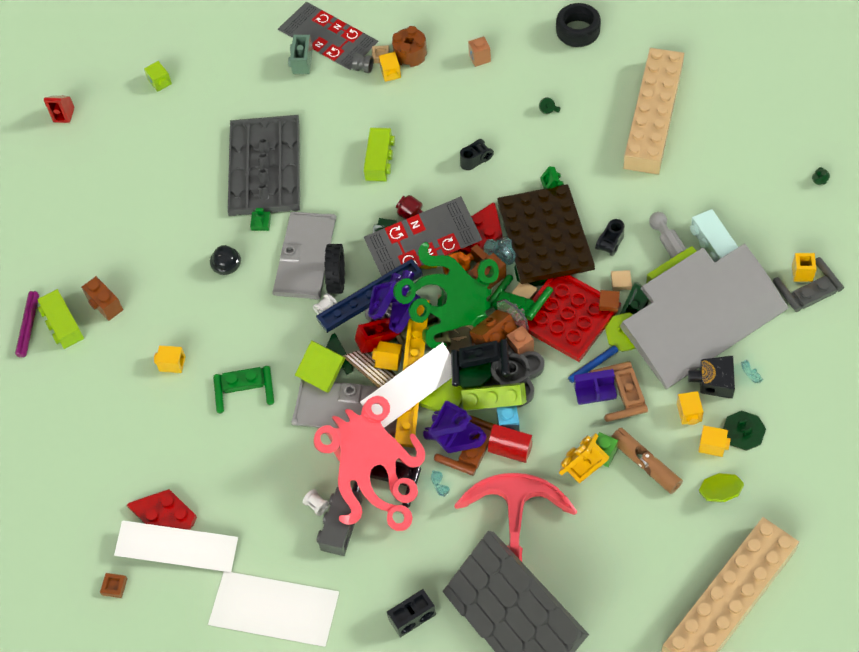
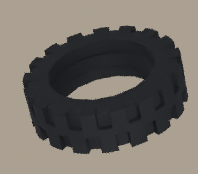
[324,244,345,294]

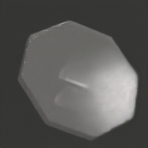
[497,299,529,330]

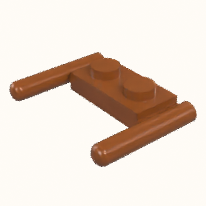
[434,415,493,476]

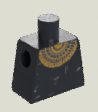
[688,356,735,399]

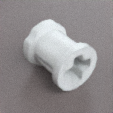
[313,293,337,314]
[303,489,330,516]

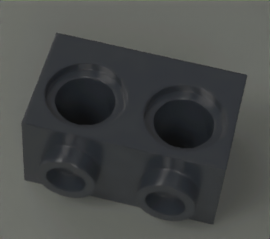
[387,589,436,638]

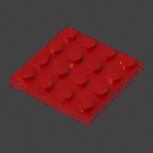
[515,275,621,363]

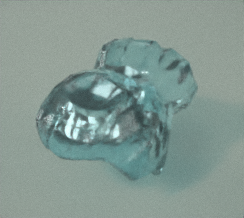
[484,236,516,265]

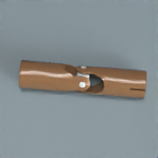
[611,427,683,494]

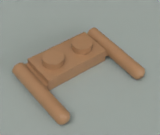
[589,361,648,422]

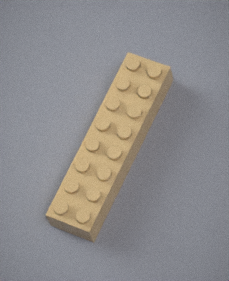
[623,48,684,175]
[661,517,799,652]

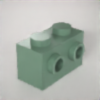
[288,35,313,74]

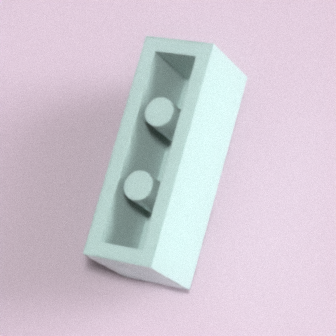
[690,209,738,262]

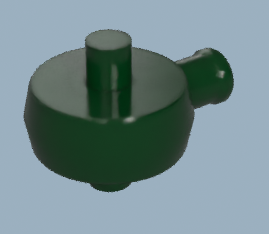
[539,97,560,114]
[812,167,830,185]

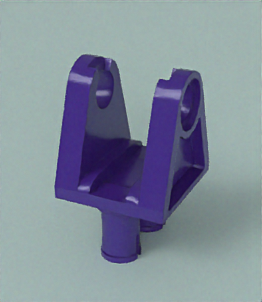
[368,270,421,333]
[423,401,486,453]

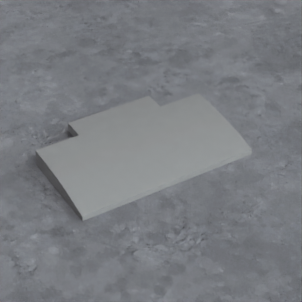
[620,243,788,389]

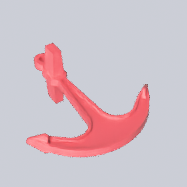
[454,473,577,562]

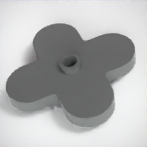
[482,345,544,405]

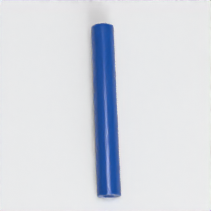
[568,345,618,383]

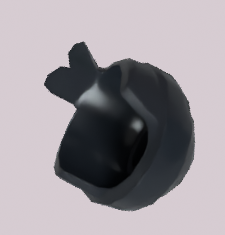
[210,245,241,275]

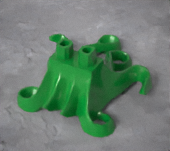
[393,242,499,349]

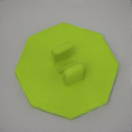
[605,312,636,352]
[699,473,744,502]

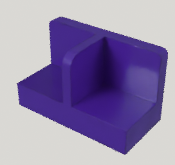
[574,369,617,405]

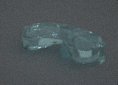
[741,360,763,383]
[431,470,450,497]

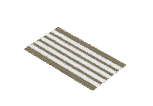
[343,350,397,388]

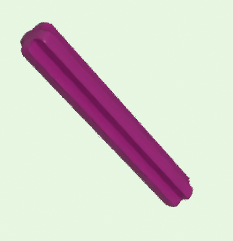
[15,291,39,358]

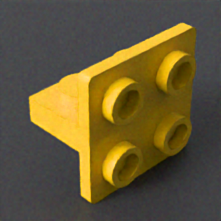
[559,433,609,484]

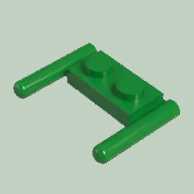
[488,274,553,321]
[213,366,274,414]

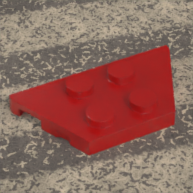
[457,202,503,255]
[127,489,197,530]

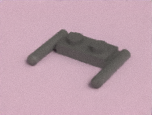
[773,257,844,312]

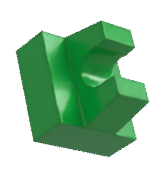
[540,166,564,189]
[250,208,271,231]

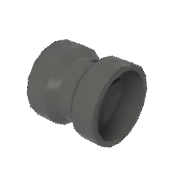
[352,53,374,73]

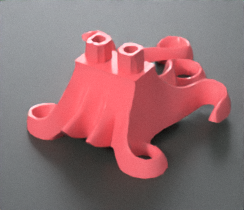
[313,396,425,531]

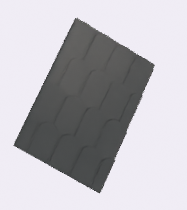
[228,115,300,216]
[442,531,589,652]

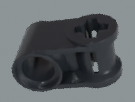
[460,139,494,170]
[595,219,625,256]

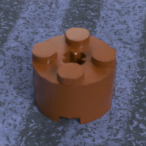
[392,26,427,67]

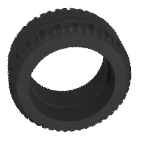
[556,3,601,47]

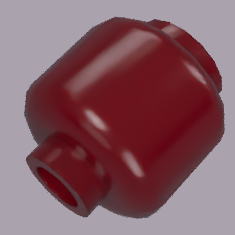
[396,195,424,219]

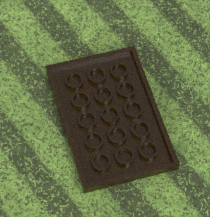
[497,184,595,284]

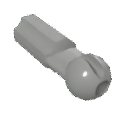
[649,212,686,258]

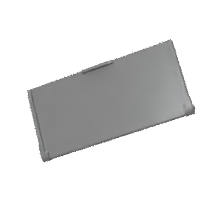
[272,212,337,300]
[291,379,397,435]

